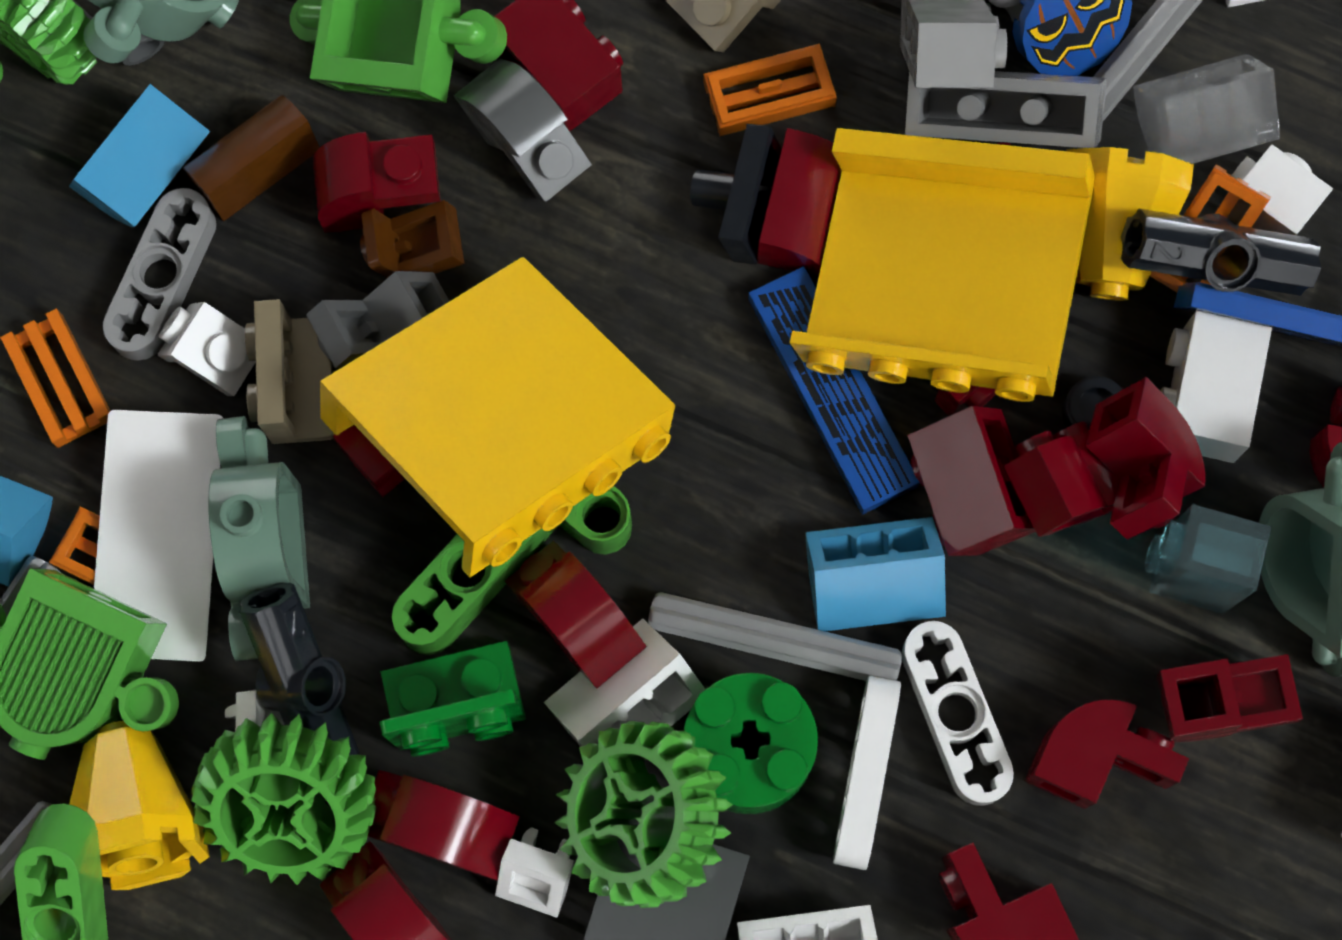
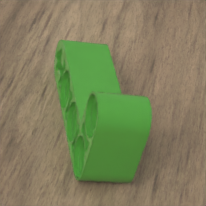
[392,486,632,655]
[14,803,108,940]

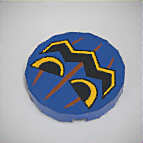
[1012,0,1132,76]

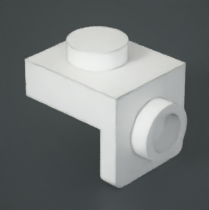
[158,302,256,396]

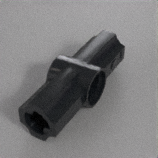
[1120,208,1322,296]
[239,583,360,755]

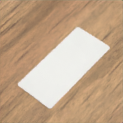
[94,410,223,661]

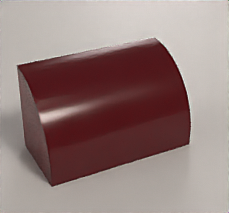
[757,128,842,277]

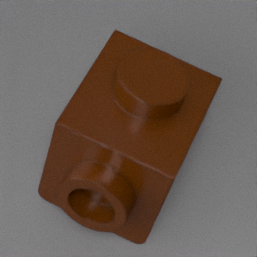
[360,200,465,278]

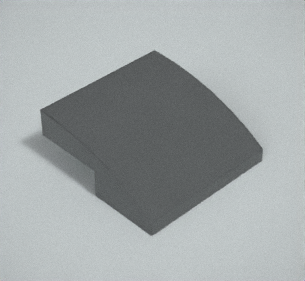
[584,822,750,940]

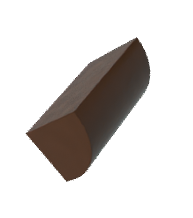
[183,95,320,222]

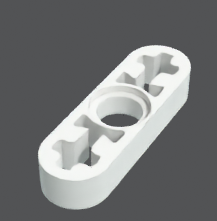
[902,621,1014,806]
[833,675,901,870]

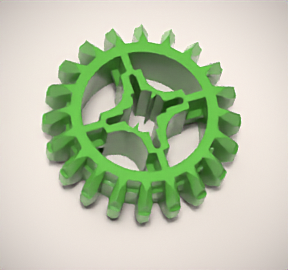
[0,0,97,85]
[191,713,377,886]
[554,721,733,908]

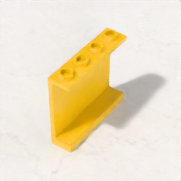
[790,128,1095,402]
[320,257,676,578]

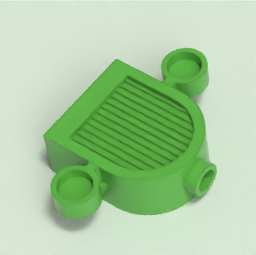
[290,0,507,103]
[0,568,179,760]

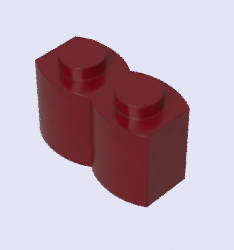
[1004,421,1120,537]

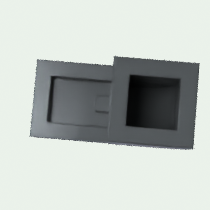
[453,59,592,202]
[306,271,449,368]

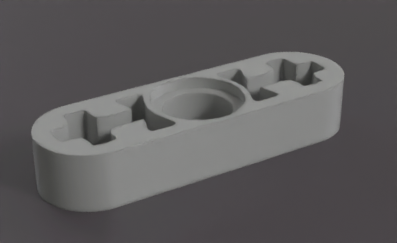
[103,188,216,360]

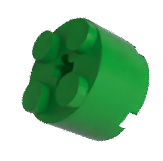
[684,673,818,814]

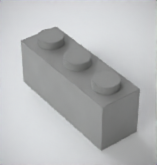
[900,0,1007,88]
[905,71,1107,148]

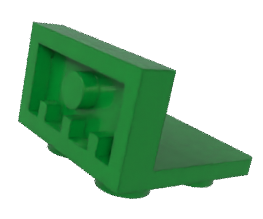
[380,641,526,757]

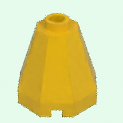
[1066,147,1194,301]
[69,721,210,890]

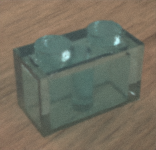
[1144,504,1272,614]

